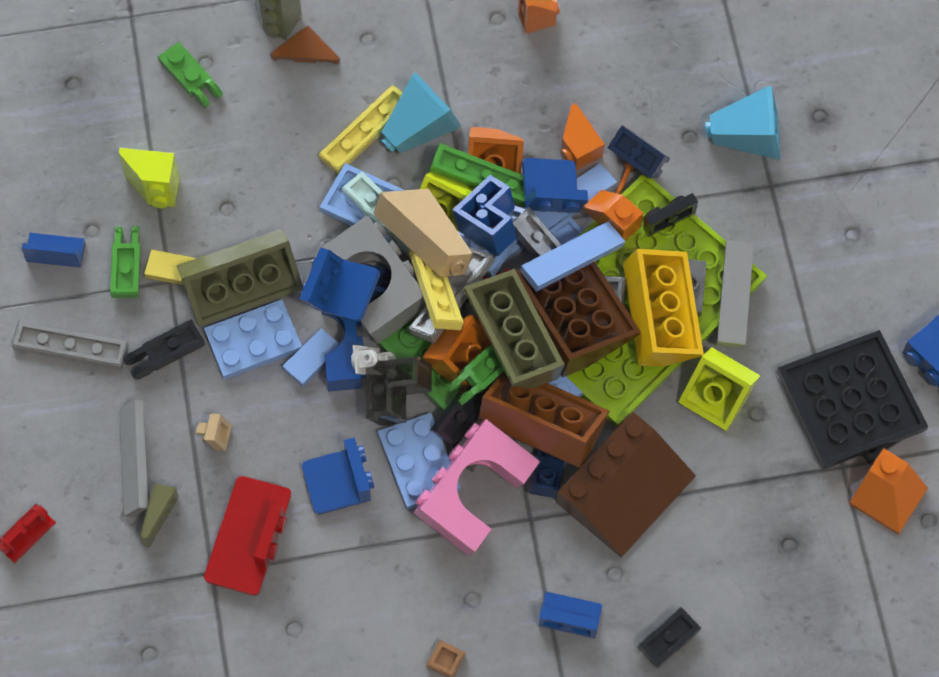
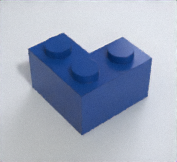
[453,175,517,256]

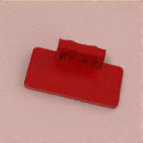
[204,476,292,596]

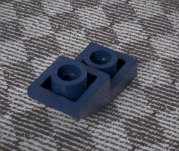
[529,449,565,499]

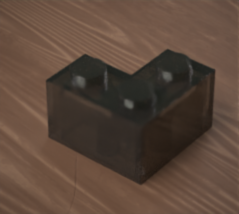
[366,356,432,426]

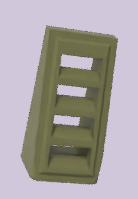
[140,483,179,547]

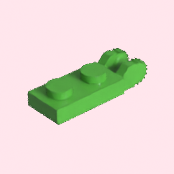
[158,42,223,108]
[110,226,141,298]
[446,344,504,405]

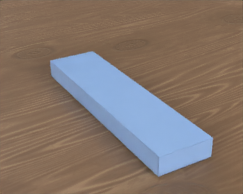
[520,221,625,292]

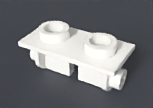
[351,345,396,376]

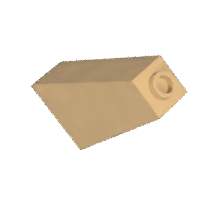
[373,189,473,277]

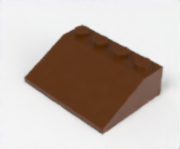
[516,262,641,378]
[556,412,696,558]

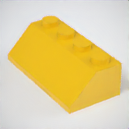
[623,249,704,367]

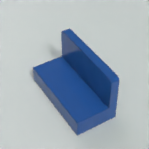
[22,233,86,268]
[538,592,602,639]

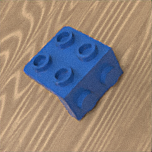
[522,158,588,213]
[300,247,380,322]
[302,437,374,515]

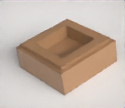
[426,640,466,677]

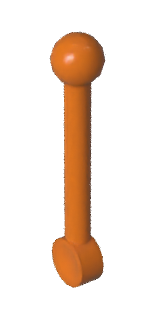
[615,162,635,194]

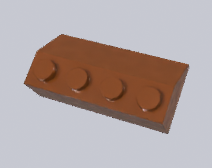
[478,370,609,468]

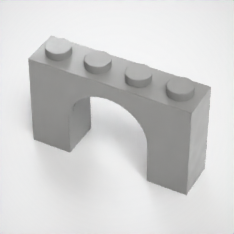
[313,215,426,344]

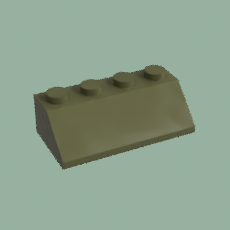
[255,0,302,41]
[177,229,303,326]
[463,269,565,388]

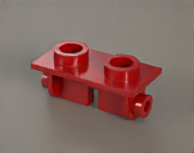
[0,504,56,564]

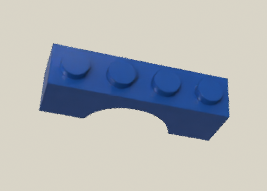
[321,312,367,392]

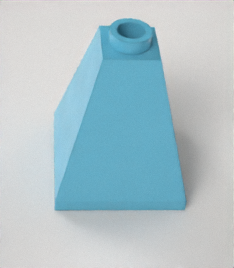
[381,72,461,153]
[705,86,781,159]

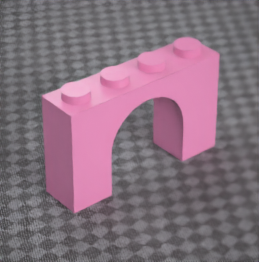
[414,419,540,555]

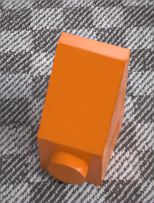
[518,0,560,34]
[560,103,605,171]
[582,190,643,241]

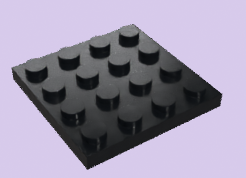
[777,330,929,469]

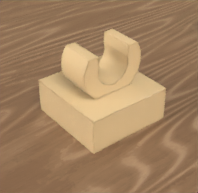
[195,414,232,451]

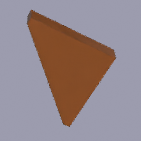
[270,26,340,65]

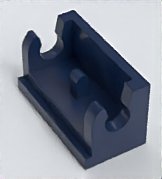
[607,125,670,179]

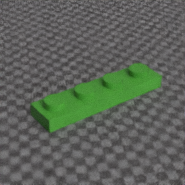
[430,143,525,207]

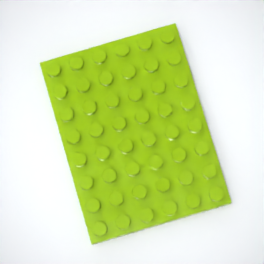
[566,174,768,428]

